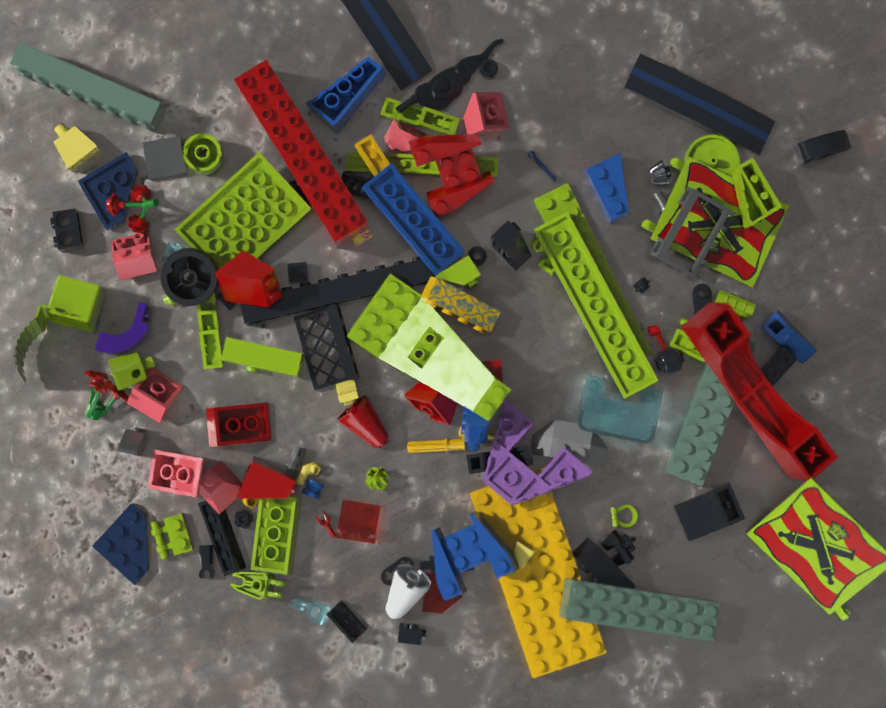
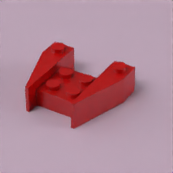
[409,134,494,217]

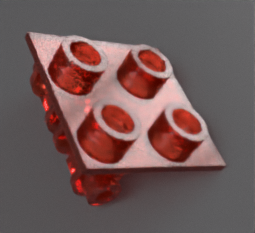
[336,500,380,544]

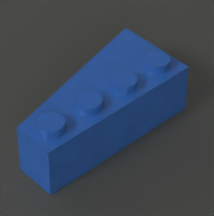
[305,56,386,132]

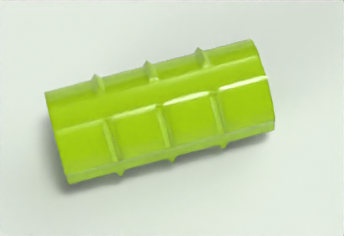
[714,289,756,319]

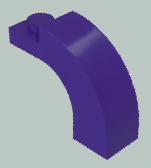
[95,302,152,355]

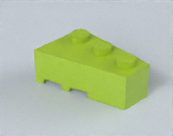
[731,158,782,229]

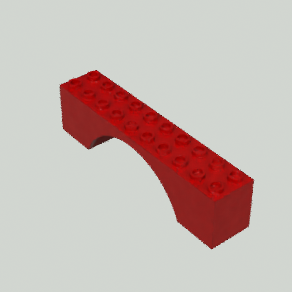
[234,59,370,249]
[681,303,838,481]

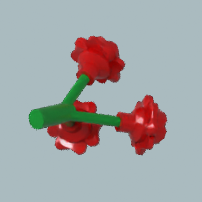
[106,185,159,234]

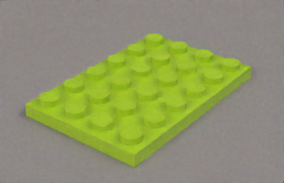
[174,152,312,270]

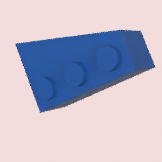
[584,153,629,224]

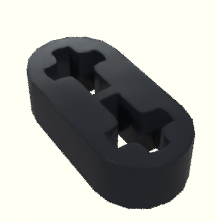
[381,557,414,586]

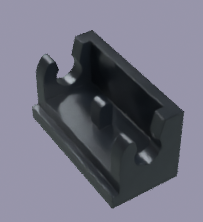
[326,600,367,643]

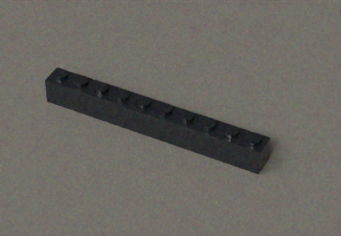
[240,256,431,325]

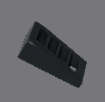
[341,171,372,201]

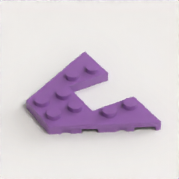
[483,399,593,506]

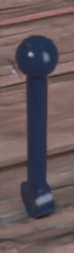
[528,151,557,182]

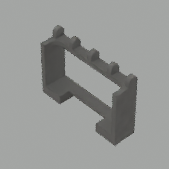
[650,187,736,281]

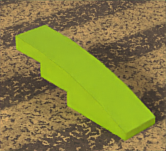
[379,97,460,135]
[197,292,223,369]

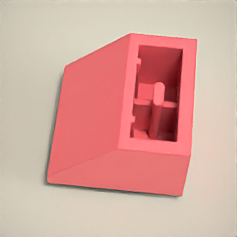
[111,232,157,281]

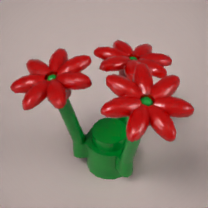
[84,370,129,420]

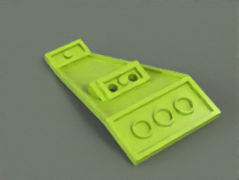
[346,273,511,421]

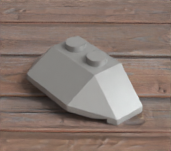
[531,419,608,468]

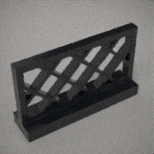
[294,304,360,390]

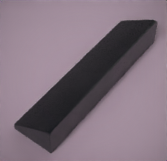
[198,500,246,576]

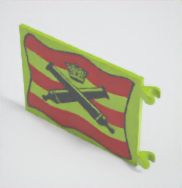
[641,156,790,288]
[747,477,886,621]

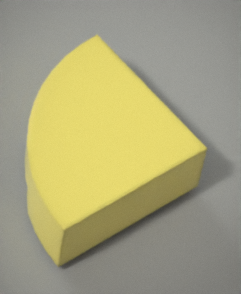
[514,541,534,569]

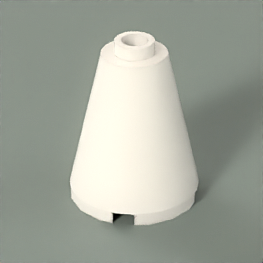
[386,564,431,619]

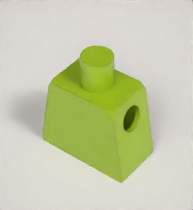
[107,352,155,391]

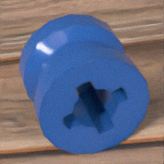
[301,478,325,499]

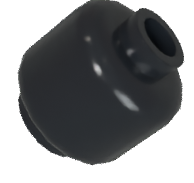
[655,347,685,375]

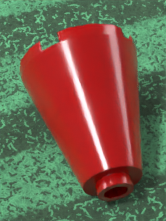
[337,395,389,448]

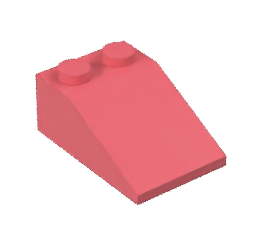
[148,450,204,497]

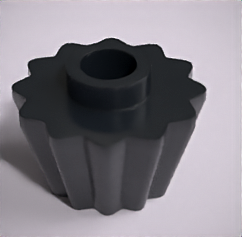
[649,160,672,186]

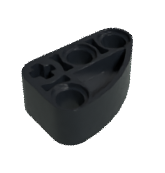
[794,130,852,166]

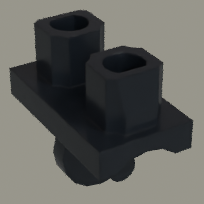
[602,529,636,566]

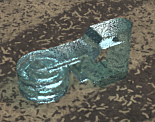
[288,598,329,625]

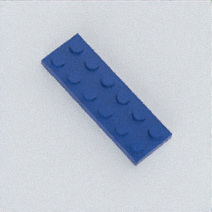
[362,163,465,276]

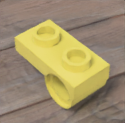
[335,379,359,405]

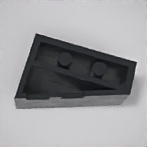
[490,220,532,271]

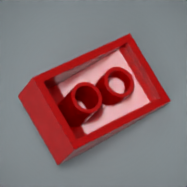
[206,402,271,447]

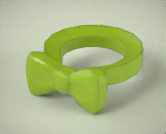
[610,504,638,528]

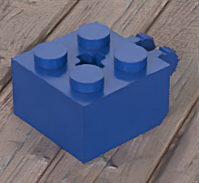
[461,406,490,452]

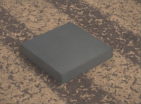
[142,136,187,180]

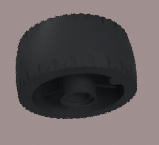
[160,248,218,306]

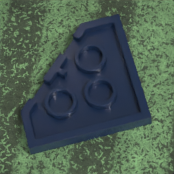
[78,152,137,231]
[92,503,149,585]

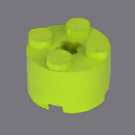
[183,134,224,176]

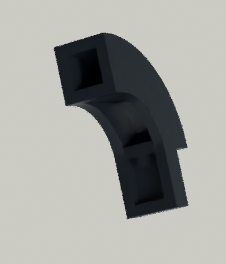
[466,445,534,474]

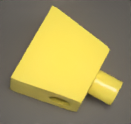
[54,123,100,172]

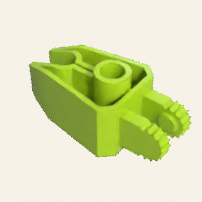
[231,572,285,600]

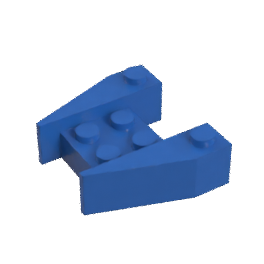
[432,511,520,601]

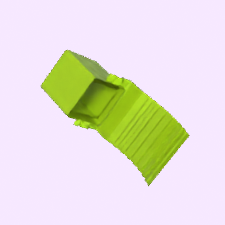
[14,275,105,385]

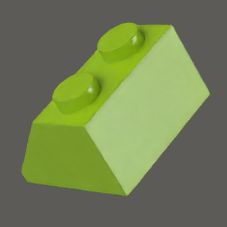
[436,255,481,290]

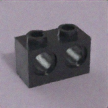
[50,208,84,252]
[761,346,798,387]

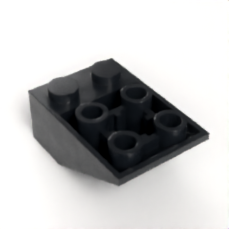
[674,483,745,541]

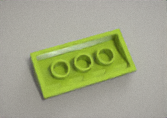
[251,496,301,574]

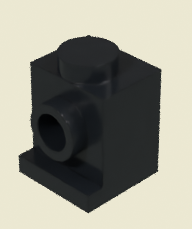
[397,622,426,645]

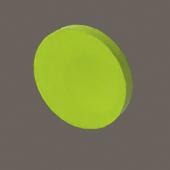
[684,135,740,178]

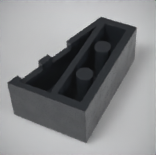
[572,537,636,588]

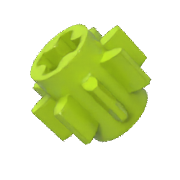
[365,467,390,491]

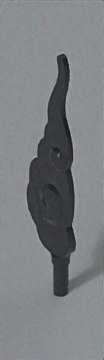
[395,39,504,114]

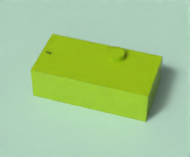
[221,337,305,379]

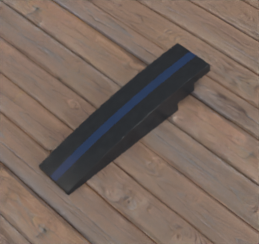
[338,0,432,91]
[624,53,775,156]

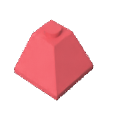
[464,92,509,136]
[384,118,427,151]
[199,461,242,514]

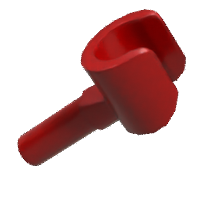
[647,325,667,350]
[316,511,336,538]

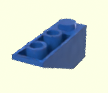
[762,309,817,364]

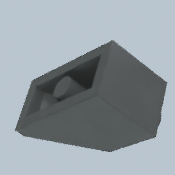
[117,427,147,456]

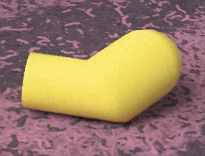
[295,462,321,485]

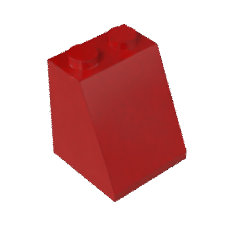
[215,250,282,307]

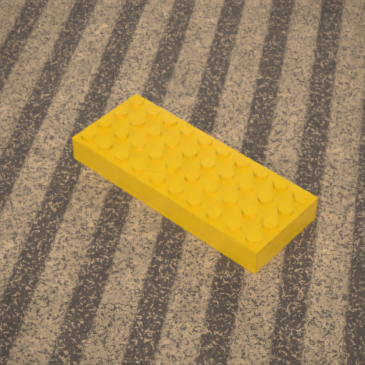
[469,468,606,678]

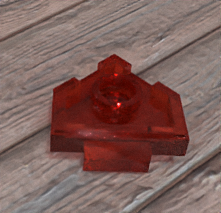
[422,573,463,614]

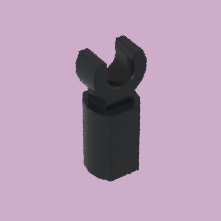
[199,545,214,579]

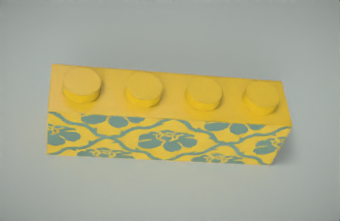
[421,277,501,334]

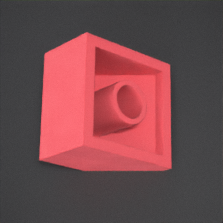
[127,368,184,423]

